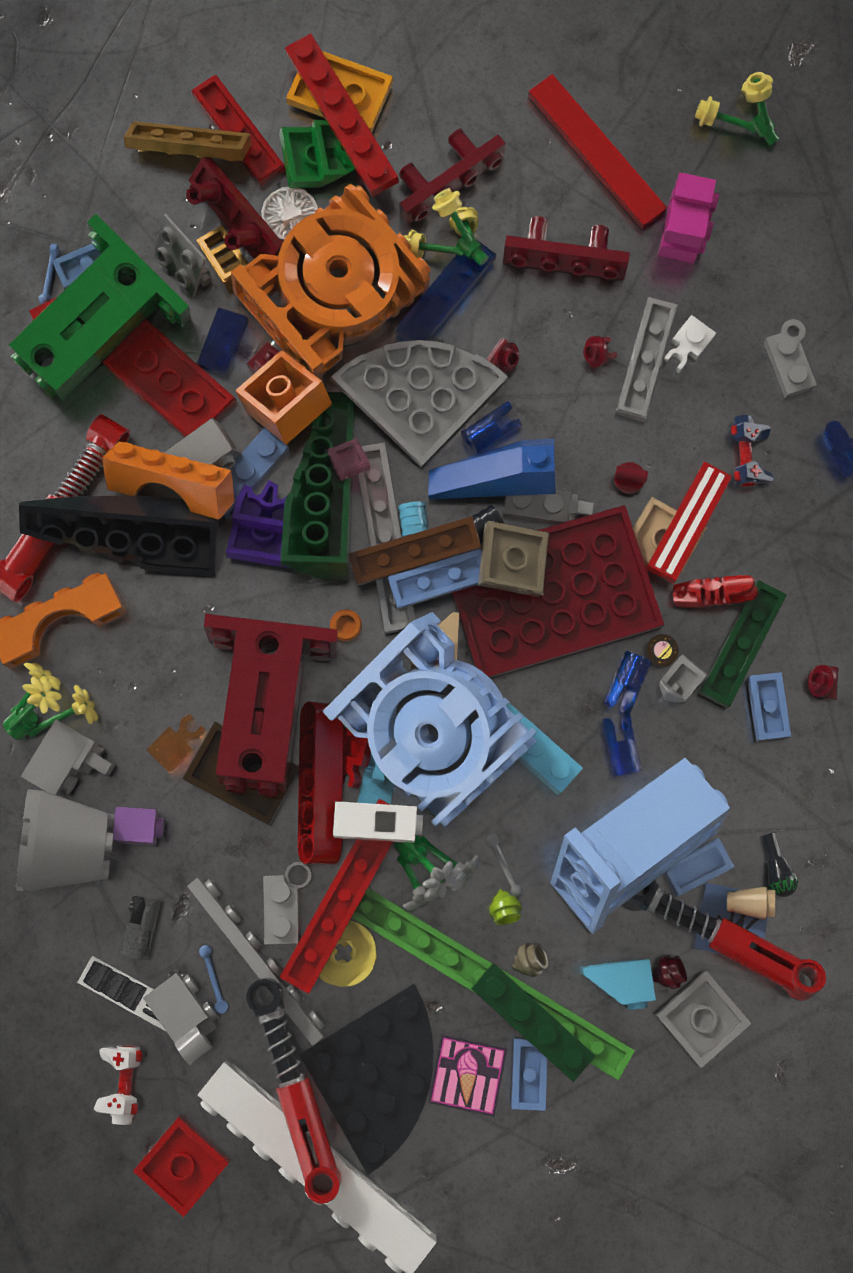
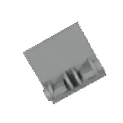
[154,214,212,298]

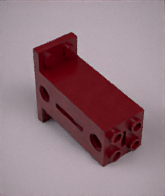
[204,614,338,797]

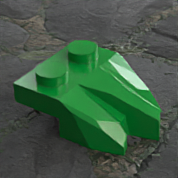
[279,120,355,188]

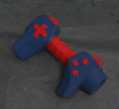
[731,415,775,488]

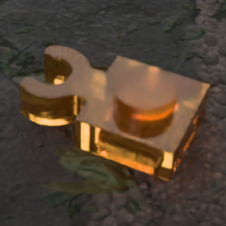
[146,714,206,773]

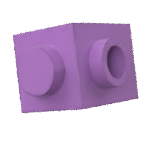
[113,807,164,846]

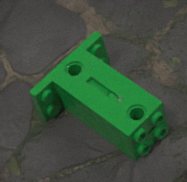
[9,214,191,400]

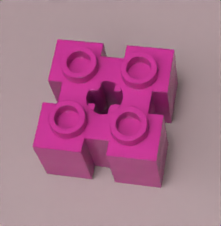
[658,172,719,264]

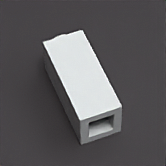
[333,801,423,843]

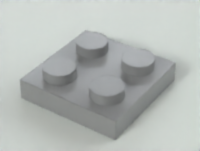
[655,970,752,1068]

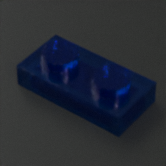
[197,307,249,377]

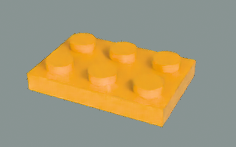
[286,51,393,133]

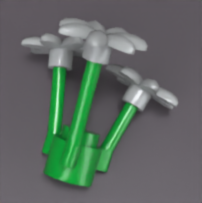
[394,835,479,912]

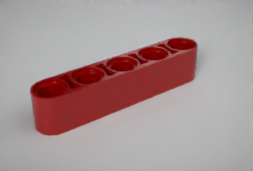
[297,701,343,864]

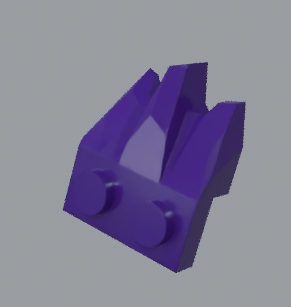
[226,480,290,568]

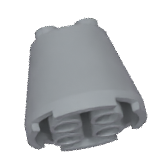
[16,789,115,892]

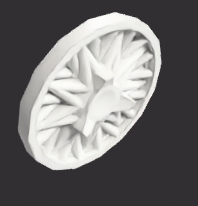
[261,187,318,242]

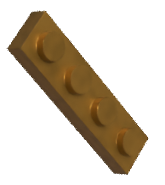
[123,121,251,162]

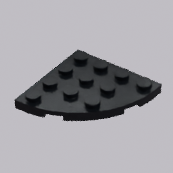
[299,983,434,1175]

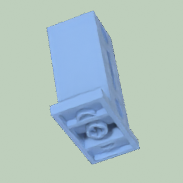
[550,758,730,934]

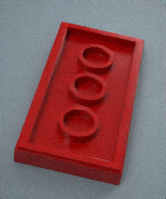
[102,318,237,438]

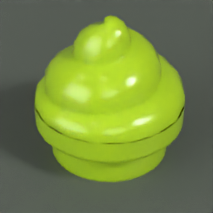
[489,889,522,925]

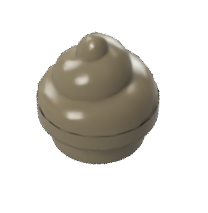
[512,943,548,977]

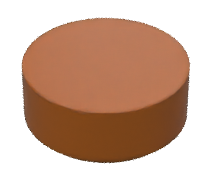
[330,609,362,643]

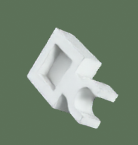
[663,315,716,374]

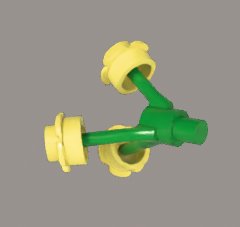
[695,72,779,146]
[404,188,489,266]

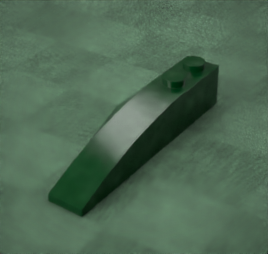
[281,392,355,579]

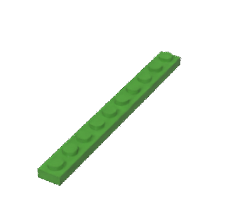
[352,888,635,1080]

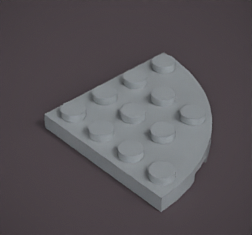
[330,340,508,467]

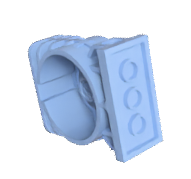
[323,612,537,827]

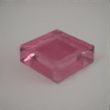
[328,438,370,481]

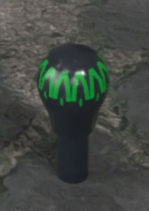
[762,833,798,897]

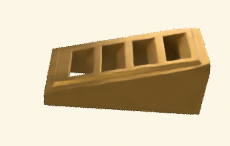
[196,224,248,294]

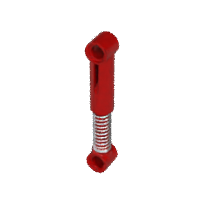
[0,414,131,602]

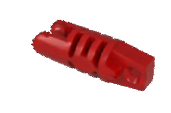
[673,575,759,608]

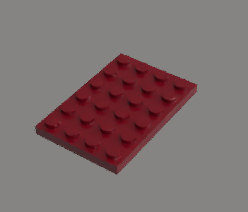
[452,505,665,678]

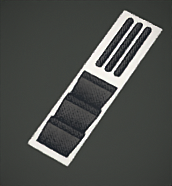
[77,956,166,1031]

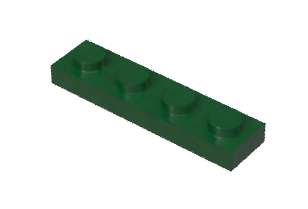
[699,580,787,709]
[471,963,596,1082]

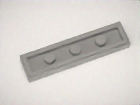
[615,297,678,422]

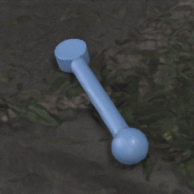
[39,243,59,304]
[199,945,229,1014]

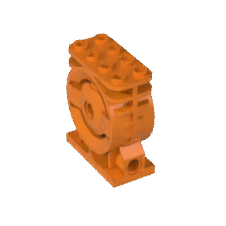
[231,184,431,380]

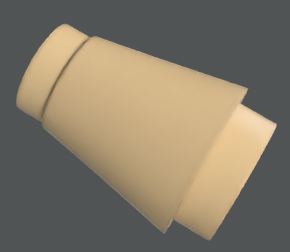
[727,886,775,920]

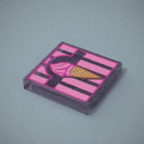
[428,1034,507,1117]

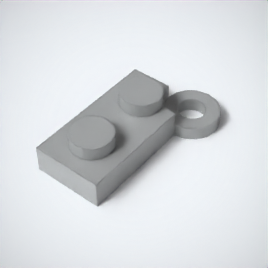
[763,319,817,398]

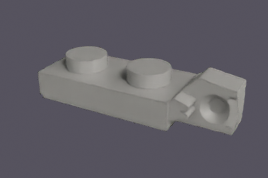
[503,490,594,524]

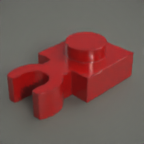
[343,727,371,788]

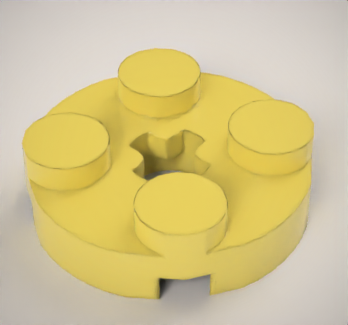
[319,920,377,987]

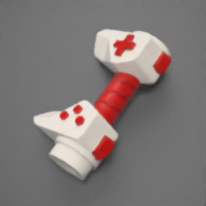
[94,1045,142,1125]

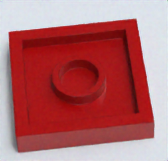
[133,1116,230,1218]

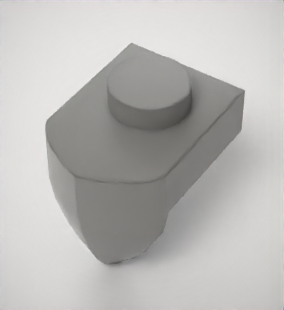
[659,654,708,703]

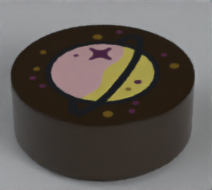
[645,634,679,668]

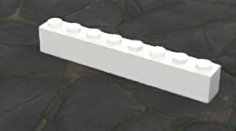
[198,1059,437,1273]

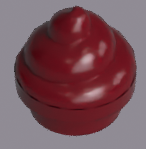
[652,955,687,989]

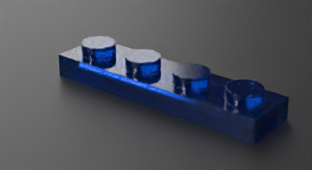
[395,239,496,341]

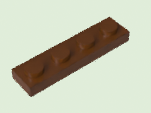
[348,516,482,586]

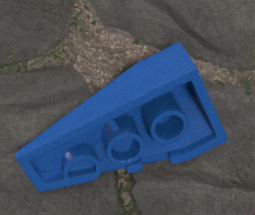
[428,439,556,499]

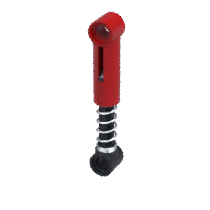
[622,879,826,1001]
[246,978,342,1204]

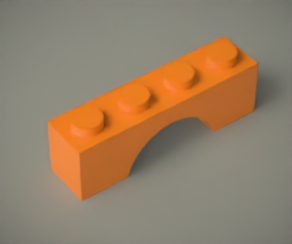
[102,441,235,520]
[0,573,127,669]

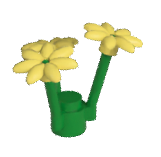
[3,663,98,740]

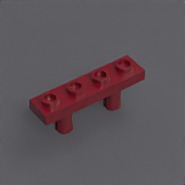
[399,128,506,225]
[186,157,283,259]
[503,216,630,280]

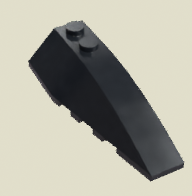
[19,496,220,577]

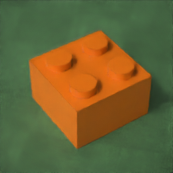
[235,350,332,445]

